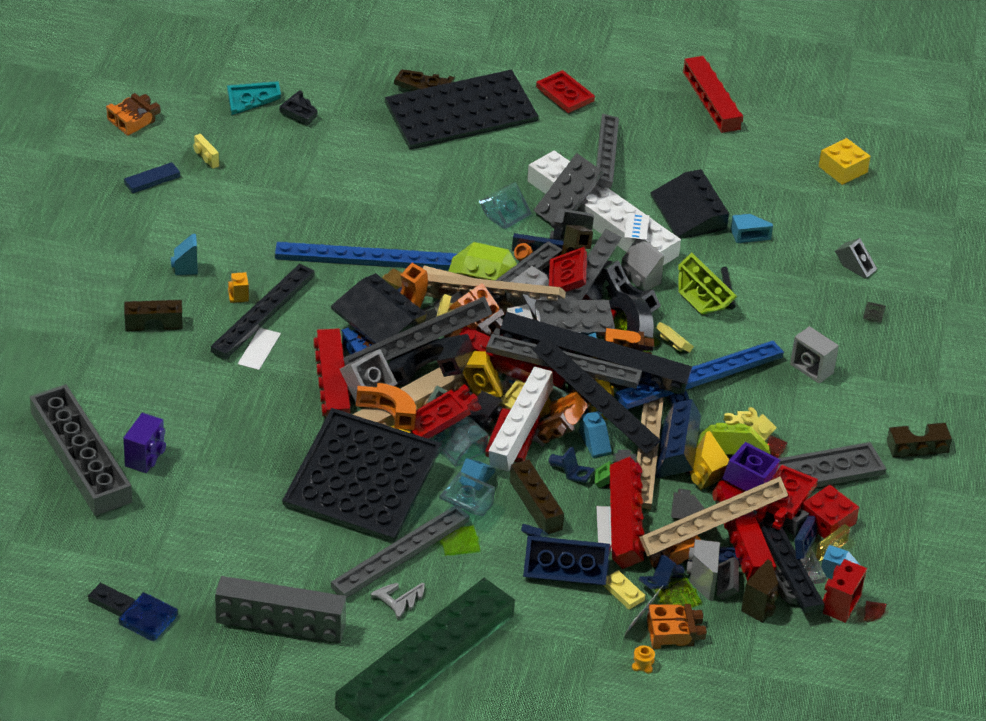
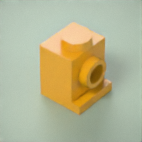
[228,272,249,303]

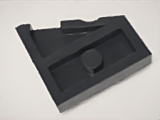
[279,90,318,125]

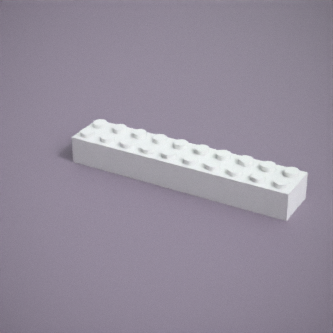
[528,151,681,265]

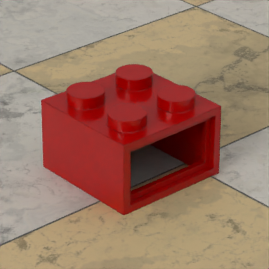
[801,485,859,542]
[823,559,867,623]

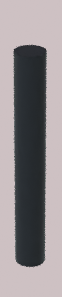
[721,267,736,309]

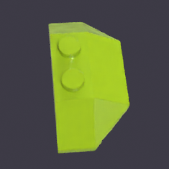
[448,242,517,281]
[678,252,737,315]
[696,423,770,455]

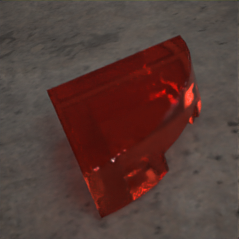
[767,435,787,458]
[864,601,887,621]

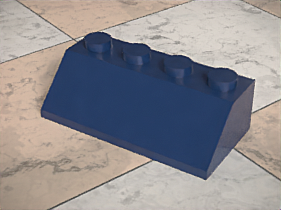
[655,399,701,478]
[523,536,611,585]

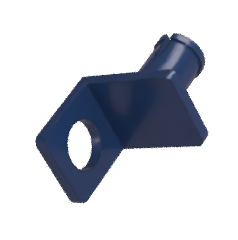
[549,447,595,483]
[638,555,685,589]

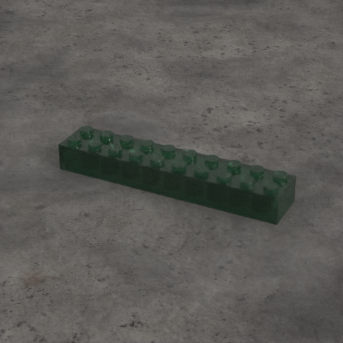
[335,577,515,721]

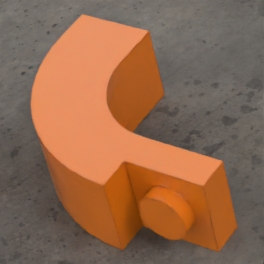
[400,263,428,308]
[356,383,416,430]

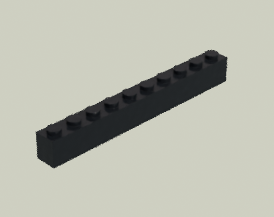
[499,312,692,395]

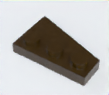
[394,69,455,91]

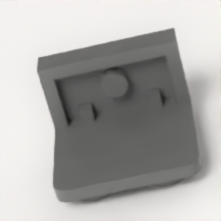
[550,208,594,241]

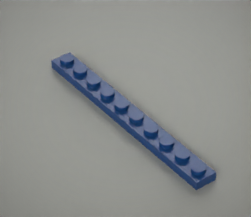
[275,242,457,271]
[615,341,784,409]

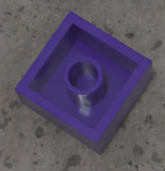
[123,413,166,474]
[723,442,780,491]

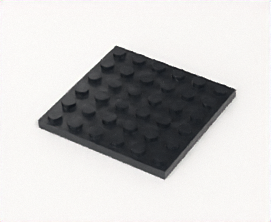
[282,408,442,542]

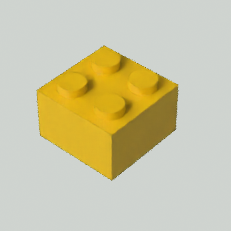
[818,138,871,185]

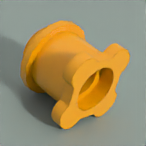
[632,645,655,674]

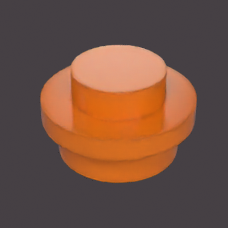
[514,243,532,261]

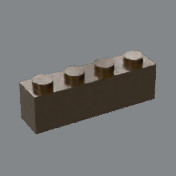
[510,460,564,535]

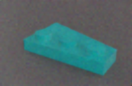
[227,81,281,116]

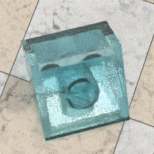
[479,182,532,229]
[433,416,488,467]
[439,471,495,516]

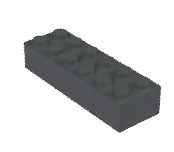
[215,576,346,643]

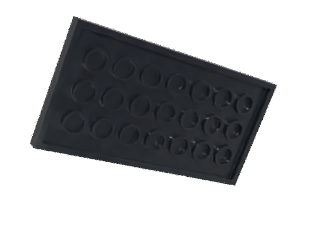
[384,69,539,150]

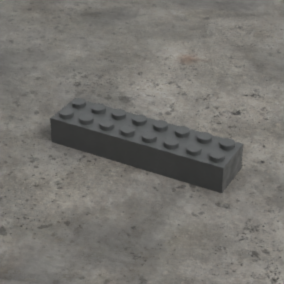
[29,384,132,516]

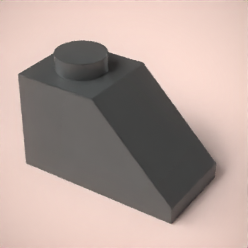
[835,238,877,278]

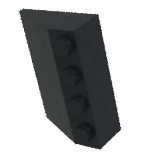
[650,169,729,239]
[330,273,427,344]

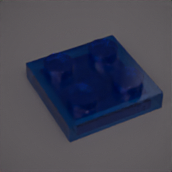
[118,592,178,642]

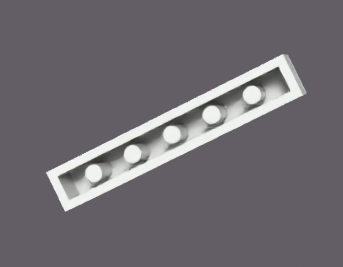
[489,367,554,471]

